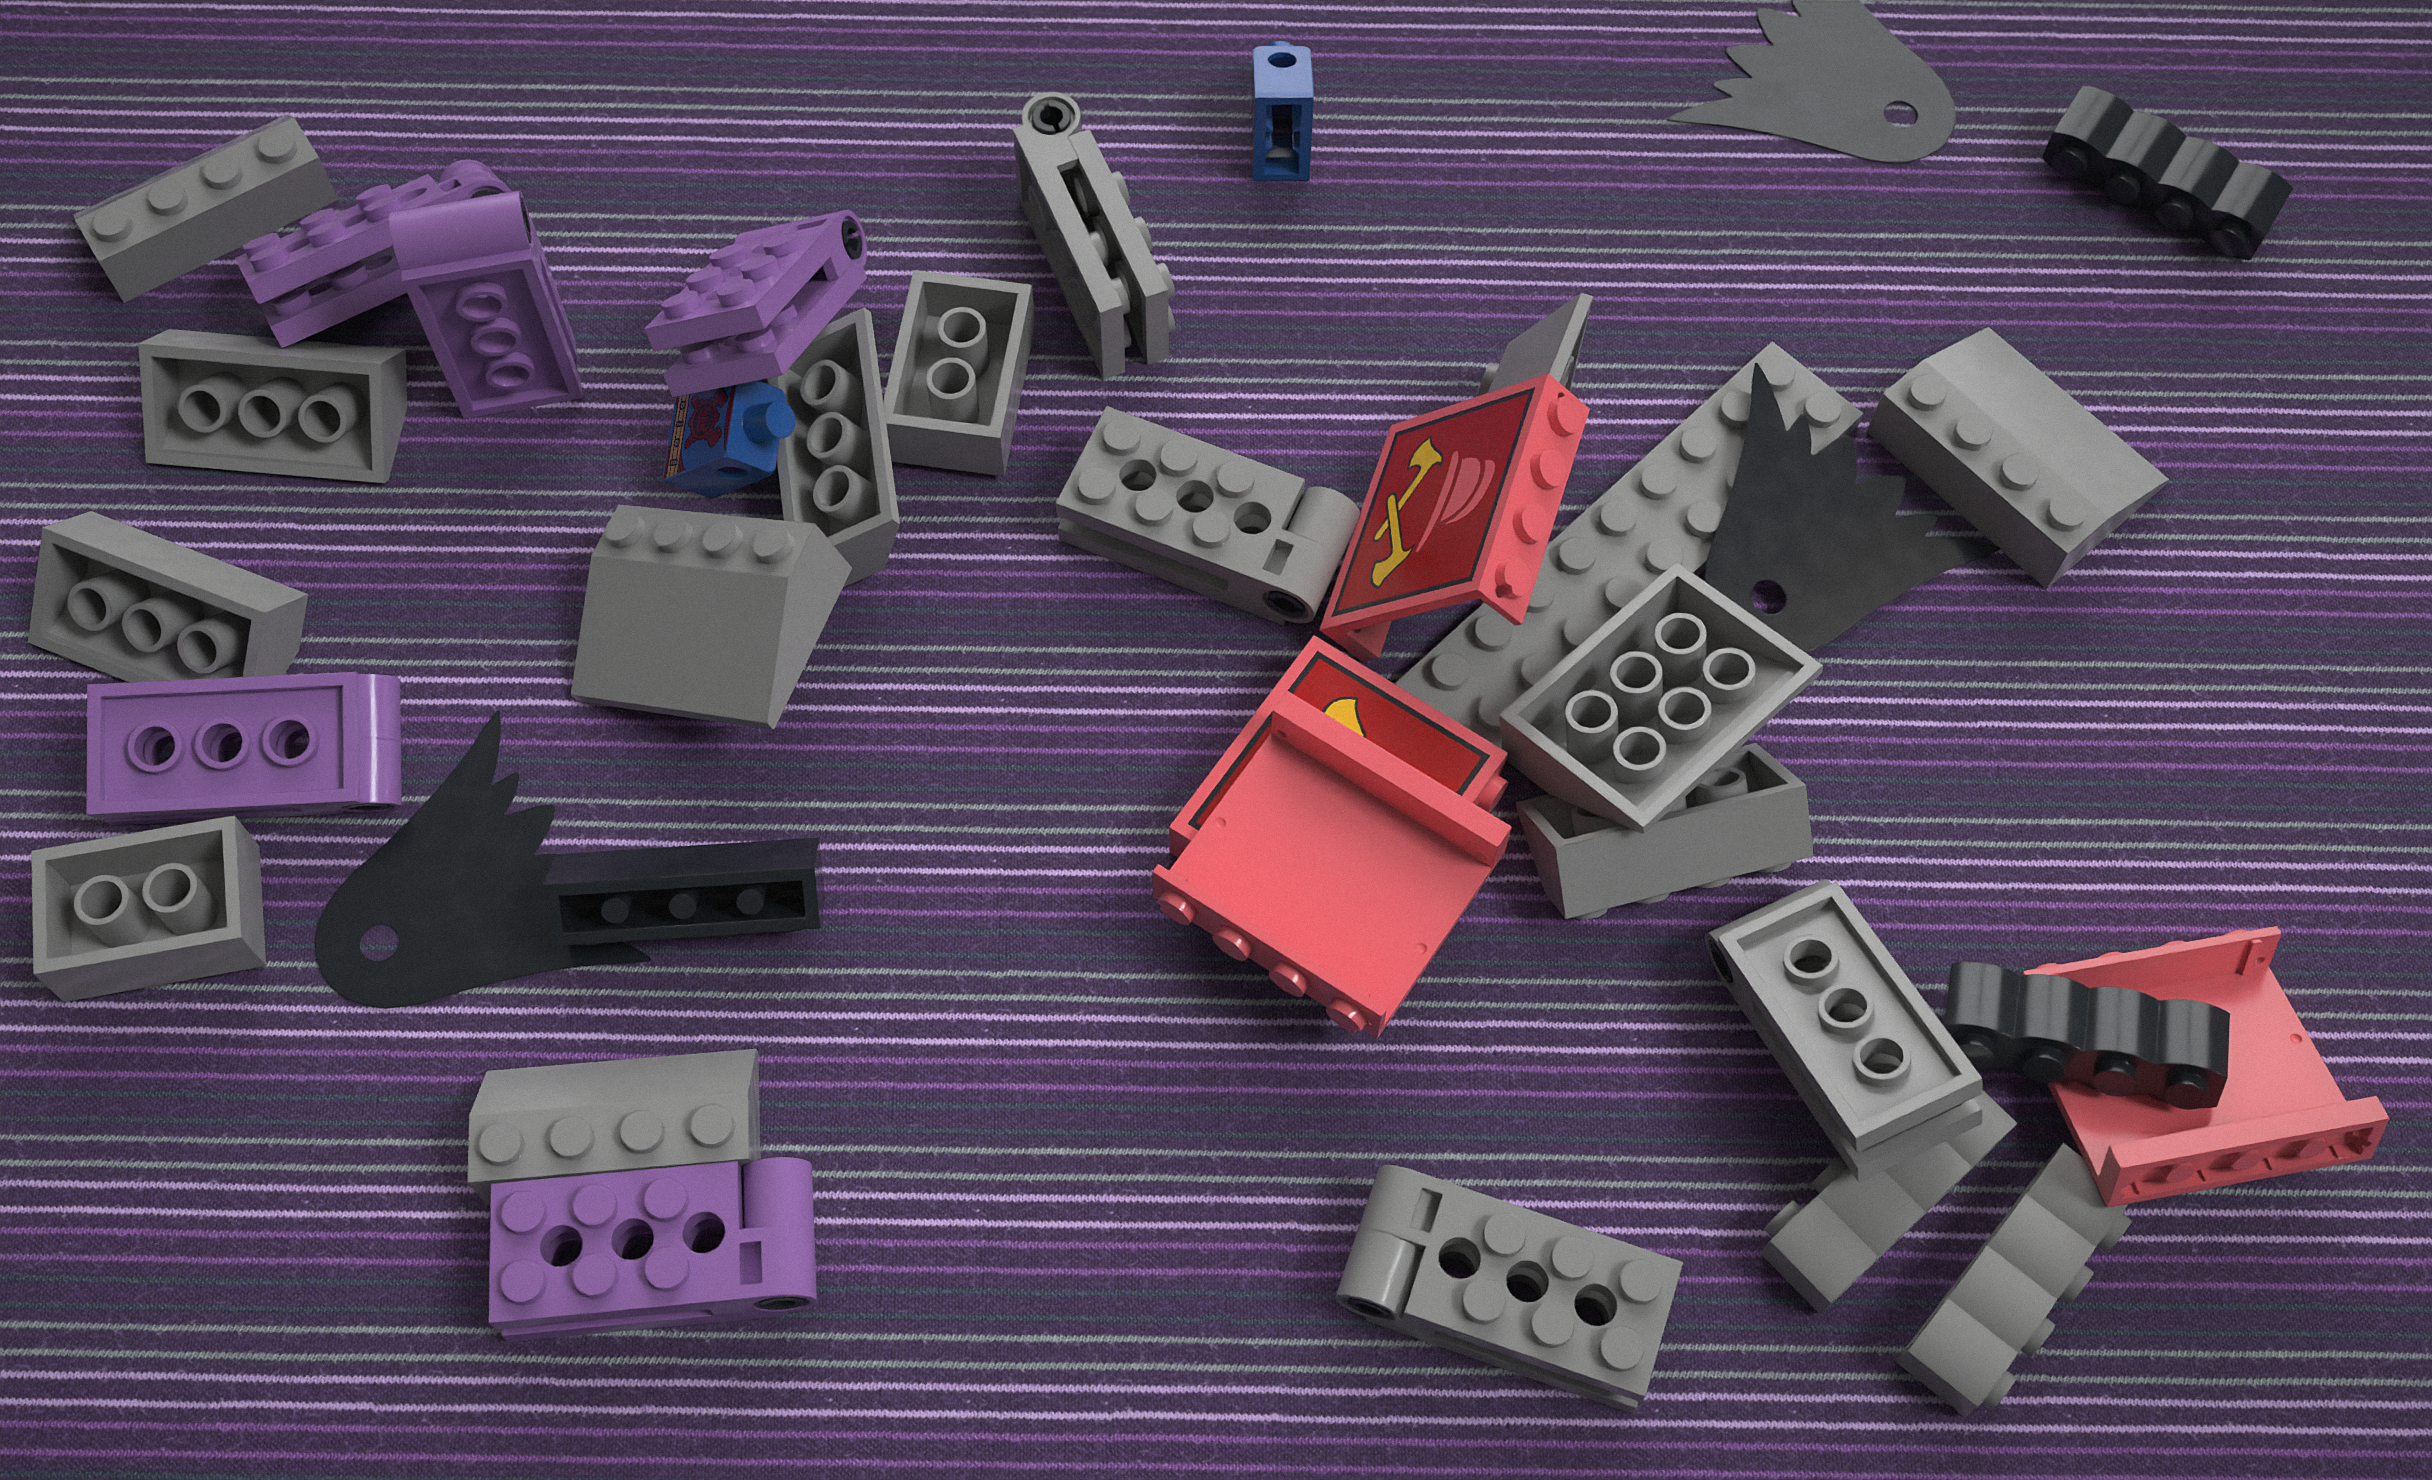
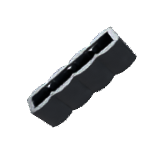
[2041,86,2293,260]
[1941,962,2230,1110]

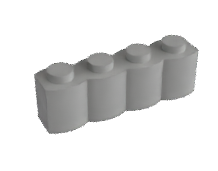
[1760,1090,2018,1315]
[1896,1143,2132,1417]

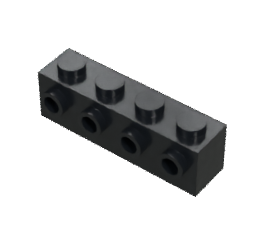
[543,837,825,946]

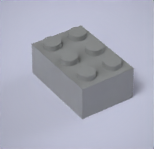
[883,270,1035,476]
[31,815,266,1002]

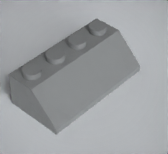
[74,114,338,303]
[767,307,900,587]
[138,329,407,483]
[28,511,308,682]
[1516,743,1814,919]
[467,1049,761,1205]

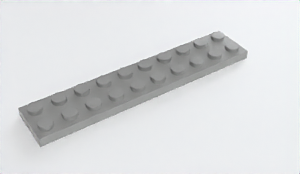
[1395,341,1864,749]

